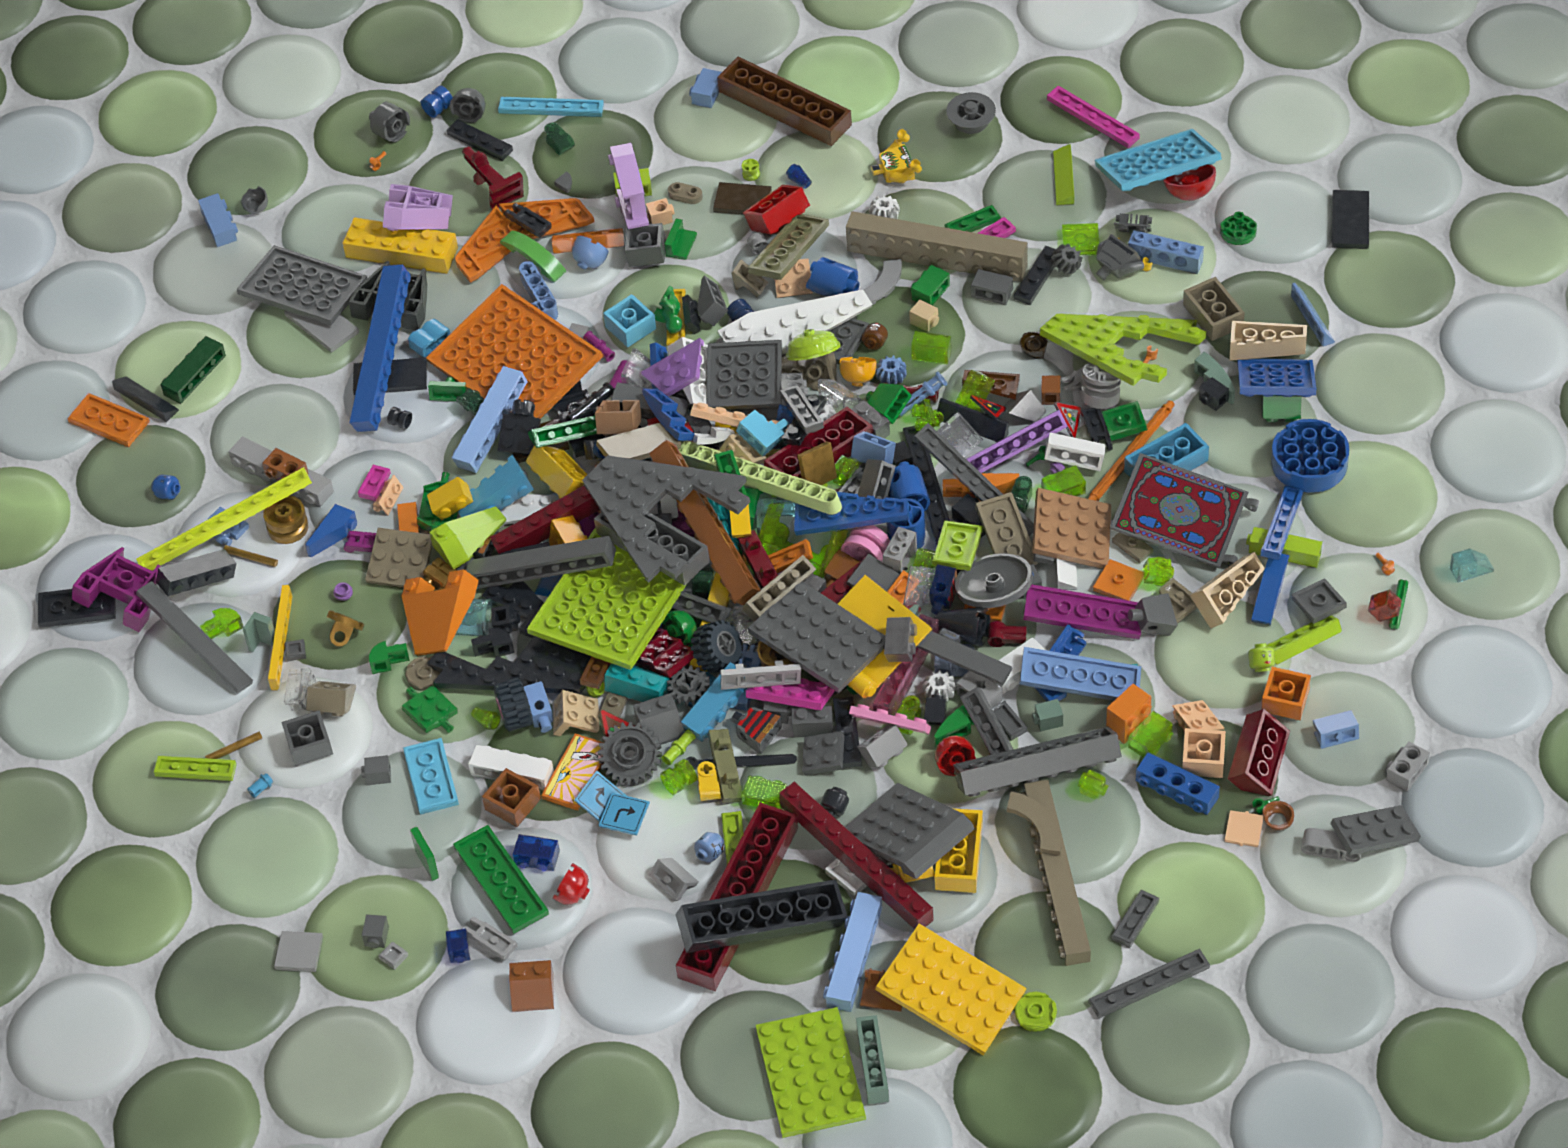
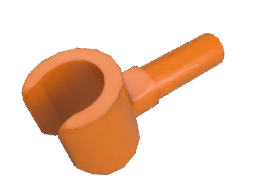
[369,151,387,171]
[1143,345,1158,364]
[1375,553,1395,576]

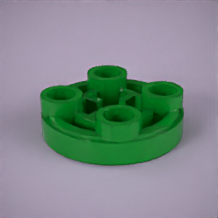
[1220,211,1257,245]

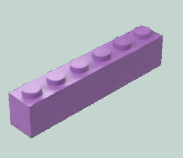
[966,410,1068,473]

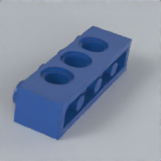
[1136,753,1220,815]

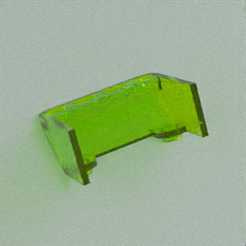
[758,502,848,578]

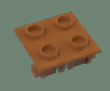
[860,968,903,1012]

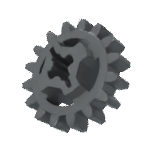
[667,665,710,706]

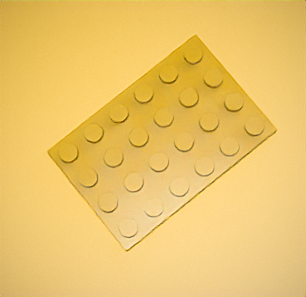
[875,924,1027,1056]

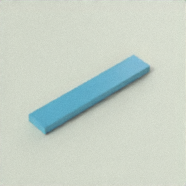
[498,97,604,117]

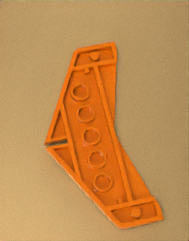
[455,198,595,283]

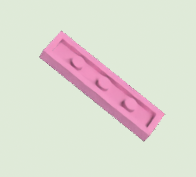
[849,704,931,735]

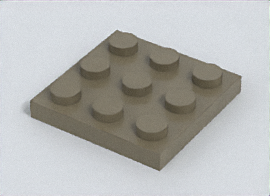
[365,527,432,588]

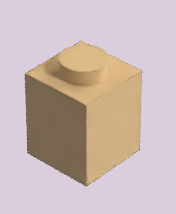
[909,300,939,332]

